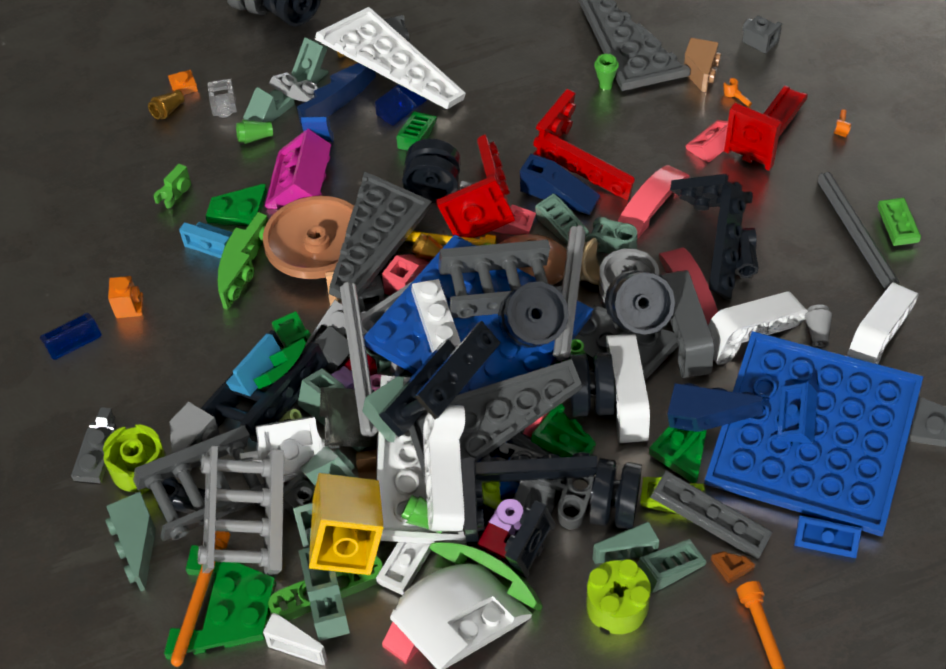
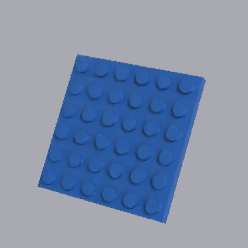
[364,235,593,395]
[704,331,924,537]

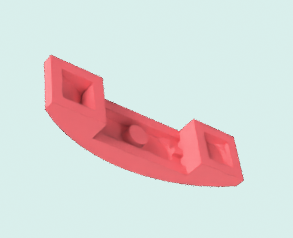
[617,165,690,240]
[659,247,718,325]

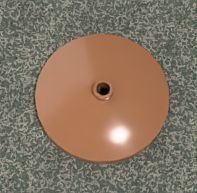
[263,196,354,279]

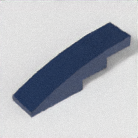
[297,63,376,125]

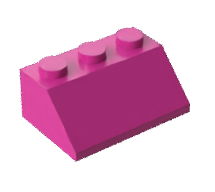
[264,129,331,209]

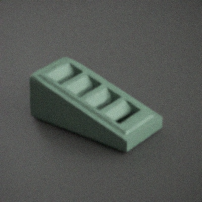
[535,194,589,246]
[593,522,659,564]
[637,539,707,593]

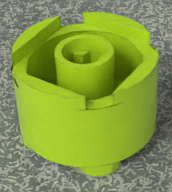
[103,424,167,495]
[586,559,651,634]

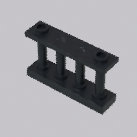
[379,321,501,437]
[201,330,328,443]

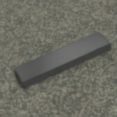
[650,471,773,560]

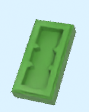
[877,198,921,246]

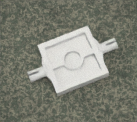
[239,416,340,483]

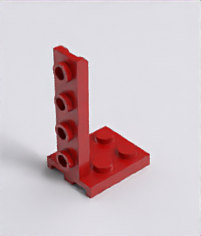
[724,85,808,171]
[533,89,635,201]
[436,134,516,238]

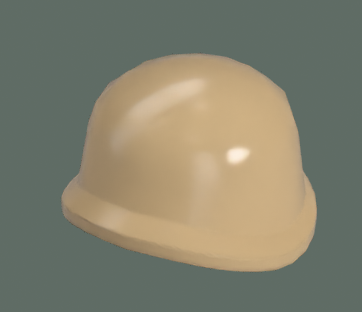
[579,238,600,285]

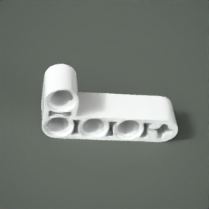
[847,282,919,364]
[708,291,808,365]
[606,333,650,443]
[423,405,465,531]

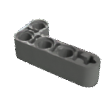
[659,270,714,378]
[482,443,594,529]

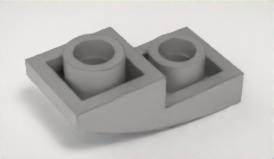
[269,73,317,102]

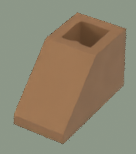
[684,38,721,92]

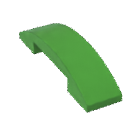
[429,542,543,611]

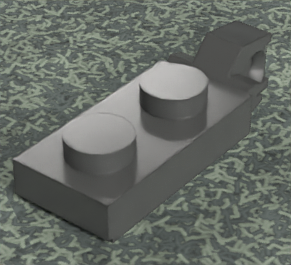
[71,407,117,483]

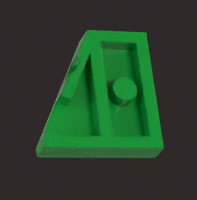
[205,184,267,226]
[531,404,596,458]

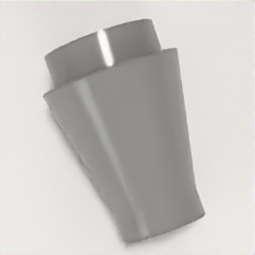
[804,304,833,348]

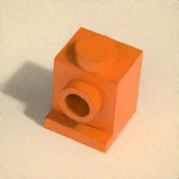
[108,276,143,319]

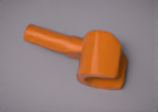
[723,78,752,107]
[834,109,852,137]

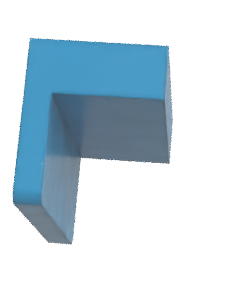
[179,222,233,258]
[226,333,281,396]

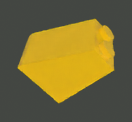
[309,473,384,575]

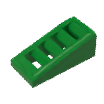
[396,112,437,151]

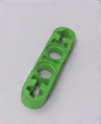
[268,556,383,621]

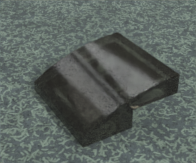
[320,387,378,447]

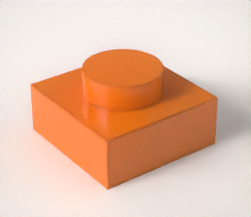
[168,69,198,95]

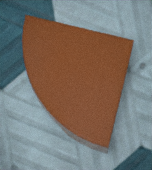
[711,551,755,584]

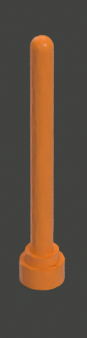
[171,531,231,667]
[736,581,786,669]

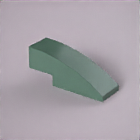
[299,547,350,641]

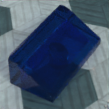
[375,84,427,126]
[39,313,102,360]

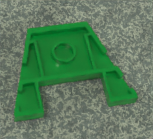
[164,545,276,660]

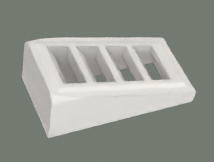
[263,613,327,665]

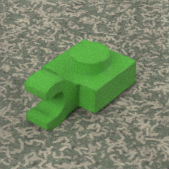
[154,164,191,209]

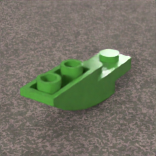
[218,212,268,310]

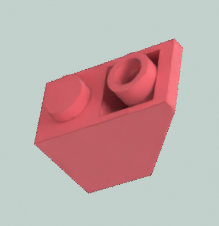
[382,254,430,296]

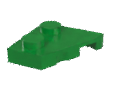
[649,426,707,483]

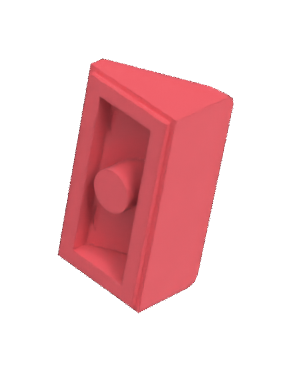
[685,120,728,162]

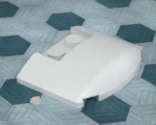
[390,564,532,669]

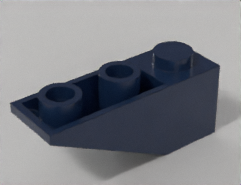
[520,154,600,215]
[667,383,763,432]

